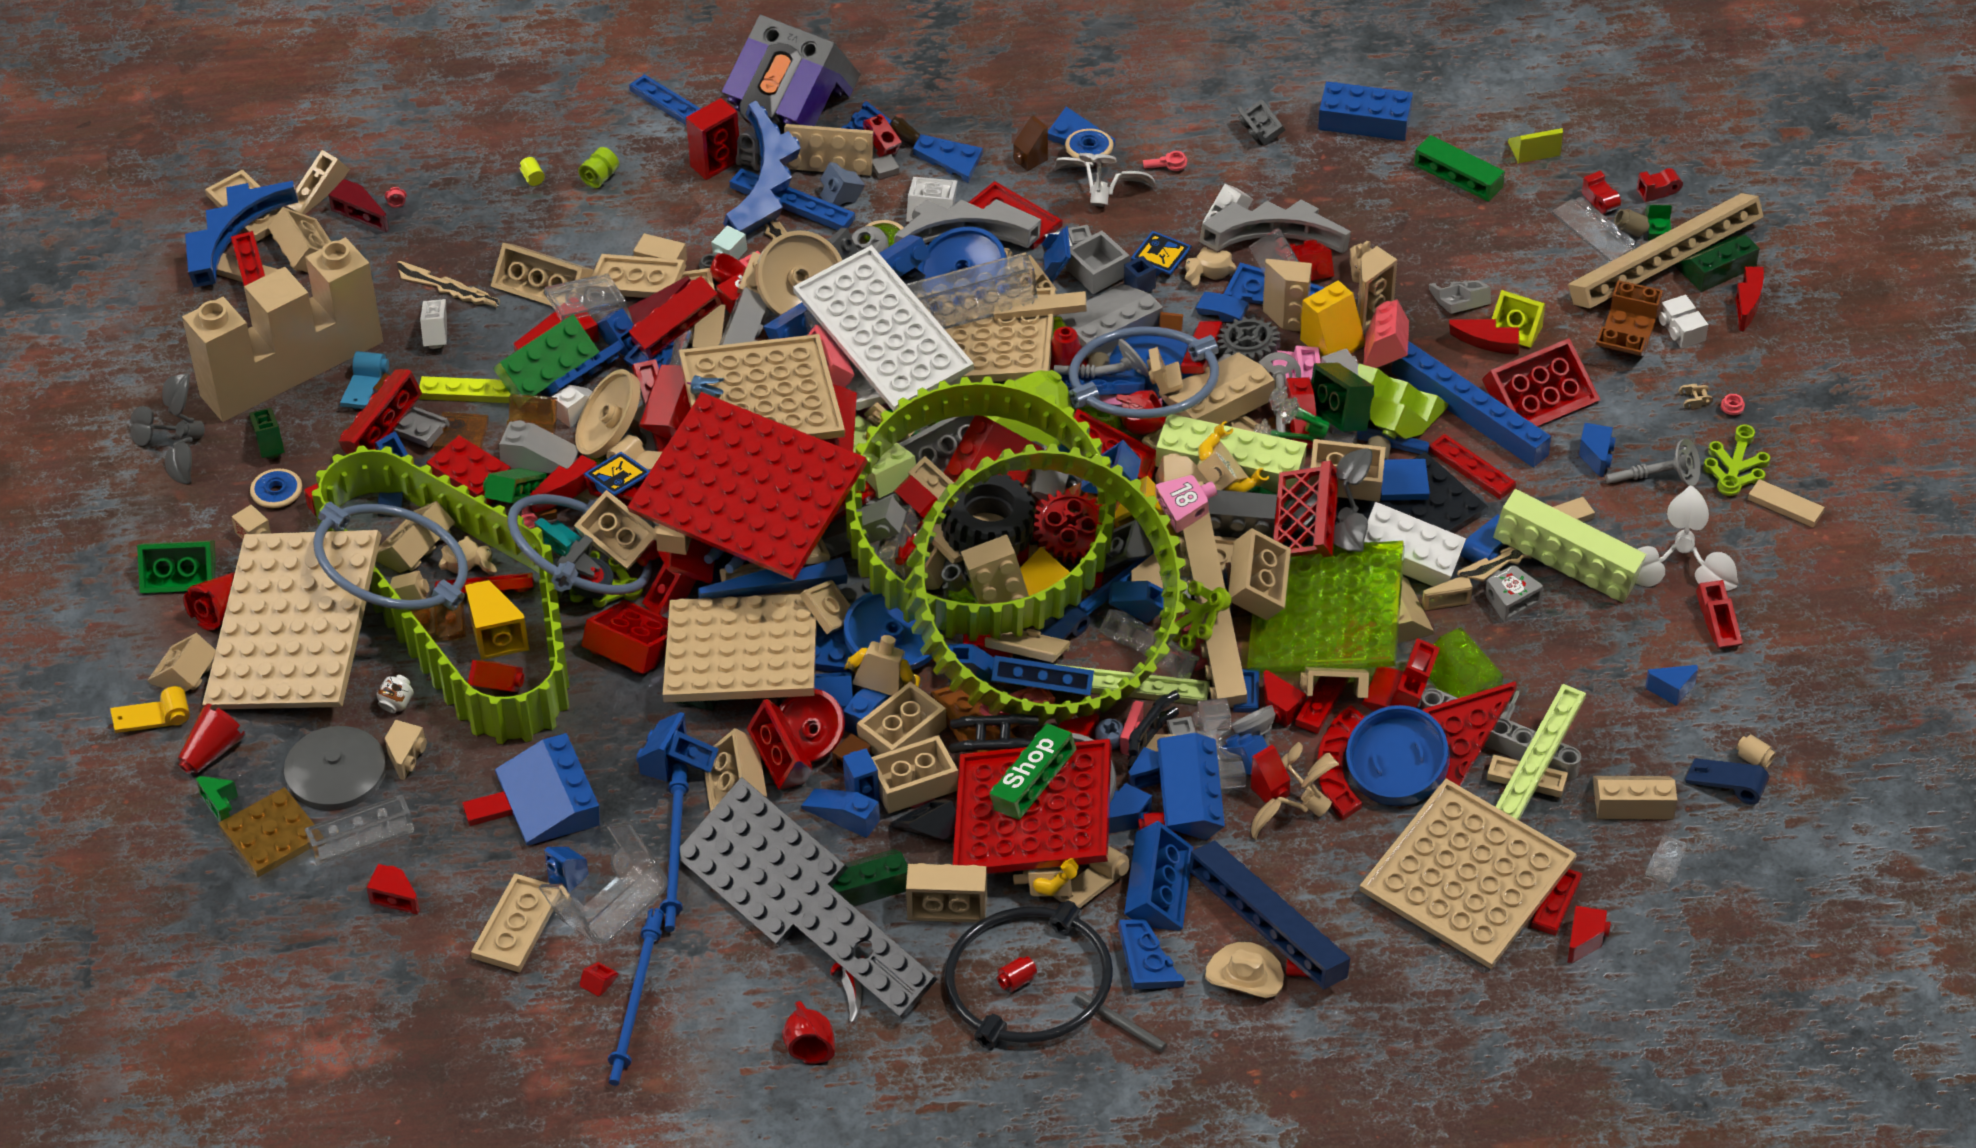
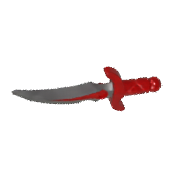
[830,955,865,1022]

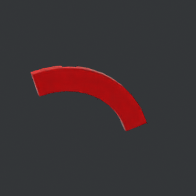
[1317,705,1365,821]

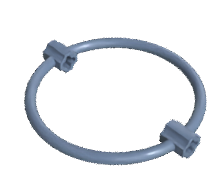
[1069,327,1219,419]
[507,494,652,595]
[313,502,468,611]

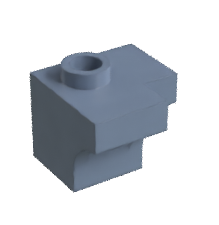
[820,162,865,206]

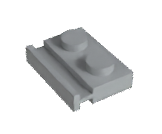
[393,406,450,448]

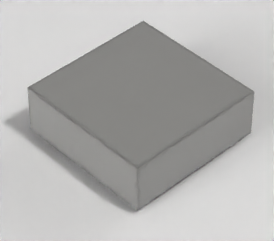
[872,154,900,179]
[1068,225,1092,246]
[1166,716,1196,736]

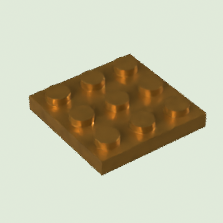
[218,787,324,878]

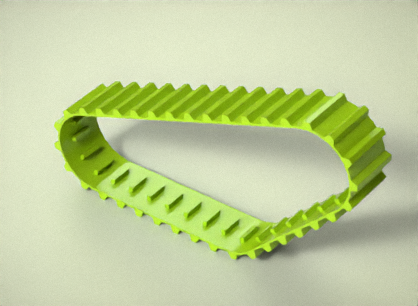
[312,445,570,744]

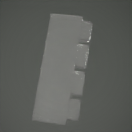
[1552,197,1636,262]
[1249,229,1299,275]

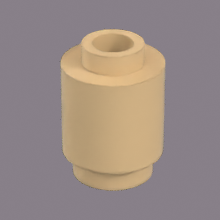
[1736,734,1776,770]

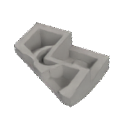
[1429,280,1491,314]
[1031,441,1069,501]

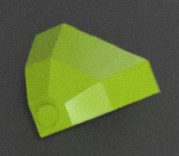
[1357,364,1448,440]
[985,370,1072,447]

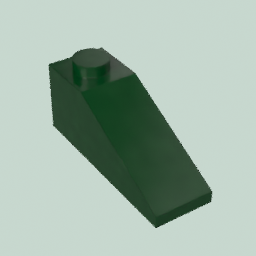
[249,407,285,459]

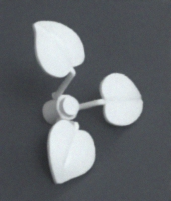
[1054,153,1155,207]
[1636,485,1739,591]

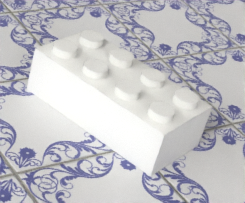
[1354,502,1466,587]

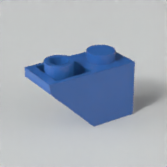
[597,308,635,356]
[1579,423,1616,477]
[1109,581,1163,623]
[948,644,994,682]
[1219,733,1268,774]
[1109,783,1152,834]
[544,847,589,894]

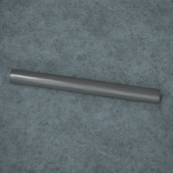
[1075,991,1167,1052]

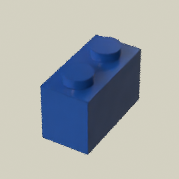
[843,748,880,802]

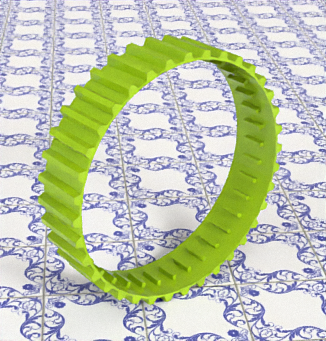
[846,377,1116,641]
[904,444,1187,726]

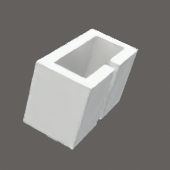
[1658,295,1709,349]

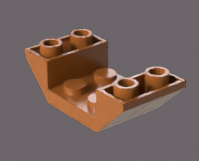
[1596,280,1663,356]

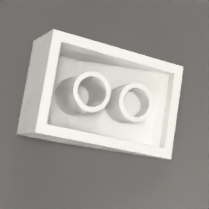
[906,177,957,222]

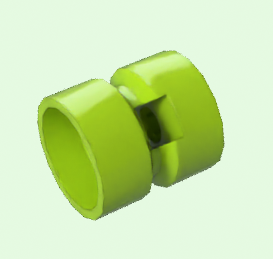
[578,147,620,188]

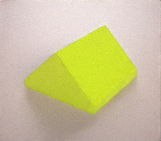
[1508,128,1563,163]
[1492,290,1545,348]

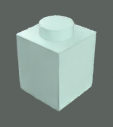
[711,225,747,260]

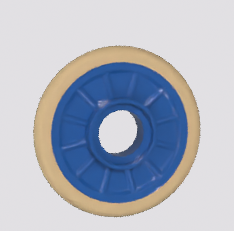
[1065,129,1113,158]
[250,469,302,508]

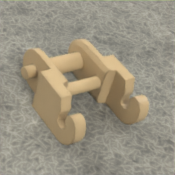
[1678,384,1713,409]

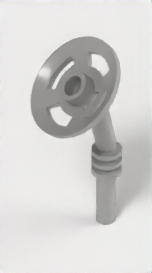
[1054,339,1149,379]
[1259,352,1301,438]
[1605,439,1700,486]

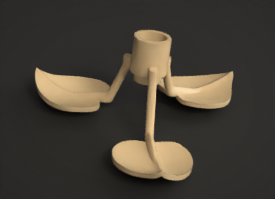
[1251,742,1339,840]

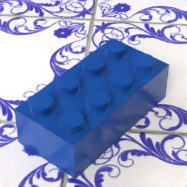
[1318,81,1413,141]

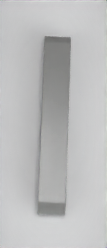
[1420,689,1581,780]

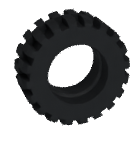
[941,474,1036,556]

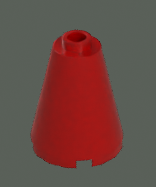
[1050,326,1087,371]
[183,572,235,630]
[178,703,246,774]

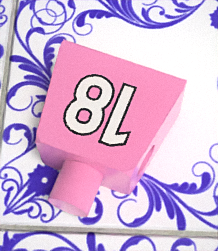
[1155,475,1217,533]

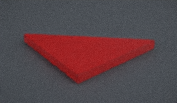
[1422,681,1517,787]

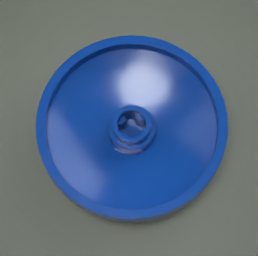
[918,227,1008,295]
[1110,336,1193,404]
[843,592,942,670]

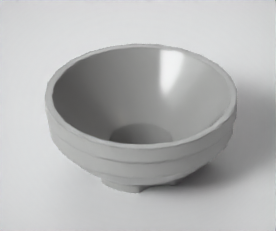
[851,226,889,253]
[1231,705,1275,736]

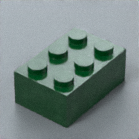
[1311,362,1374,432]

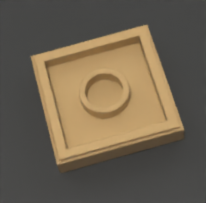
[799,580,851,635]

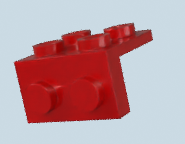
[1276,240,1334,281]

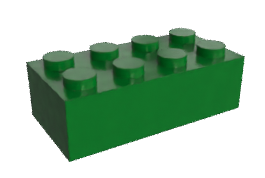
[493,314,599,407]

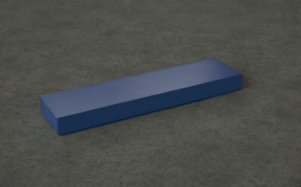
[629,74,701,125]

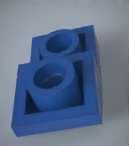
[1196,292,1250,322]

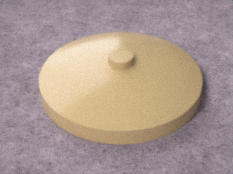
[755,230,842,316]
[575,369,641,459]

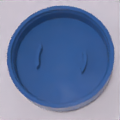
[1346,705,1450,806]

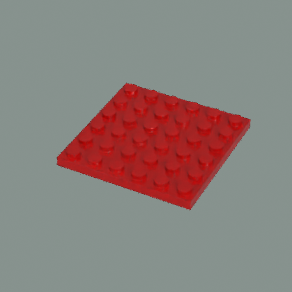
[953,739,1112,874]

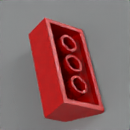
[338,369,422,454]

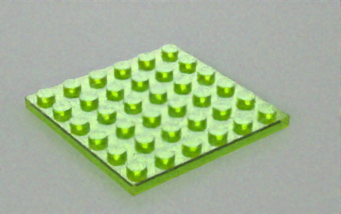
[1247,540,1405,673]

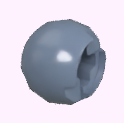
[1094,719,1124,750]

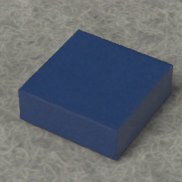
[378,492,404,516]

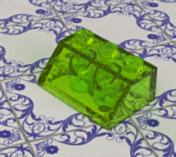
[1429,627,1503,698]

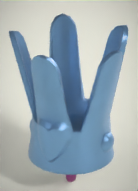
[687,375,724,397]

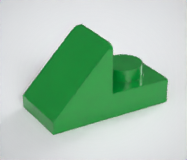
[1645,205,1672,240]
[196,776,238,822]

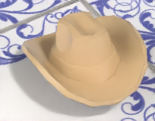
[1205,942,1284,998]

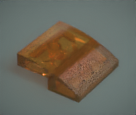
[507,394,558,434]
[411,596,466,642]

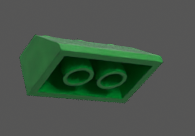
[137,540,216,593]

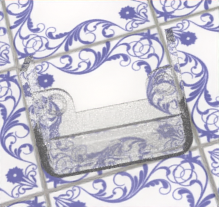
[538,823,668,944]

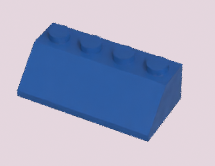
[1157,733,1225,840]
[1124,821,1193,931]

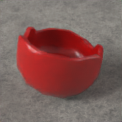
[710,253,745,284]

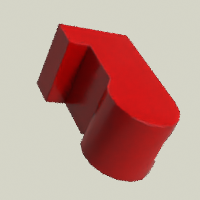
[863,114,902,157]
[1636,168,1683,202]
[1582,170,1621,214]

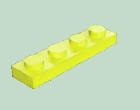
[419,376,512,403]

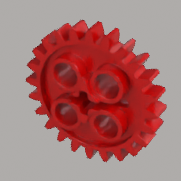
[1033,489,1102,563]

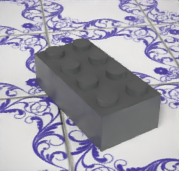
[1178,490,1277,539]

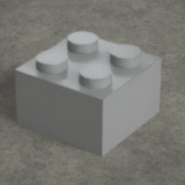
[1066,231,1130,294]

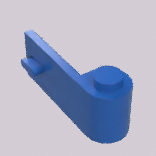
[1460,514,1504,569]

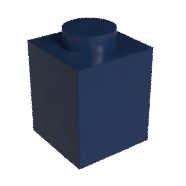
[1124,256,1156,292]

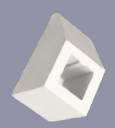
[1202,184,1253,223]

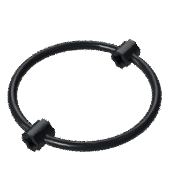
[944,900,1113,1049]

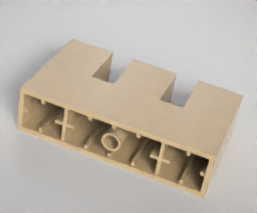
[182,237,383,422]

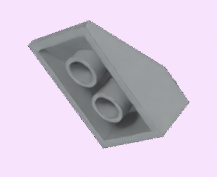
[499,420,580,473]

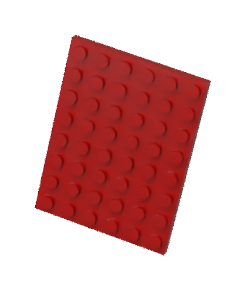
[627,392,868,580]

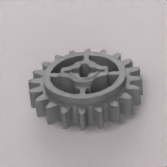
[1217,316,1281,362]

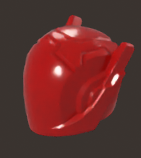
[1116,390,1166,435]
[782,1001,835,1064]

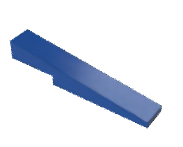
[699,557,848,599]

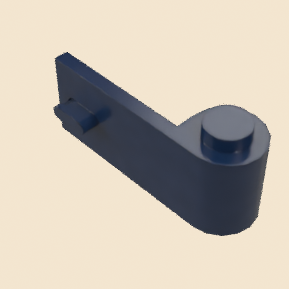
[1027,604,1091,663]
[1685,758,1769,805]

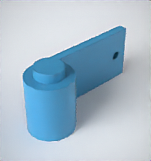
[340,351,389,410]

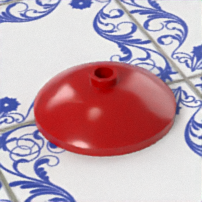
[779,689,845,762]

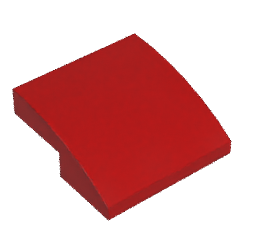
[1361,666,1427,711]

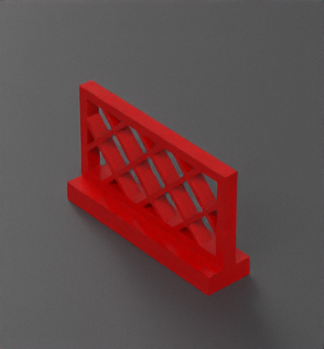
[1273,460,1339,557]

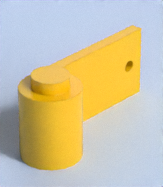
[110,686,190,733]

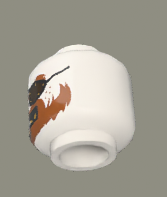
[376,675,414,713]

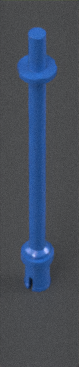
[659,763,689,932]
[608,908,664,1086]

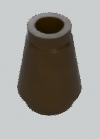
[890,116,920,145]

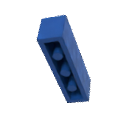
[991,656,1094,696]

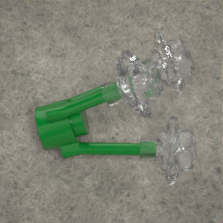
[1254,386,1329,442]

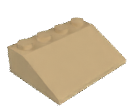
[1159,352,1276,424]

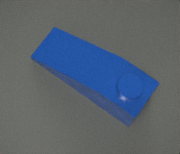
[843,686,903,735]
[801,788,880,838]

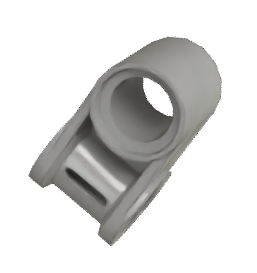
[736,126,761,171]

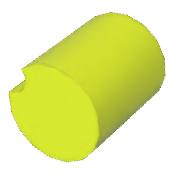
[519,157,545,186]

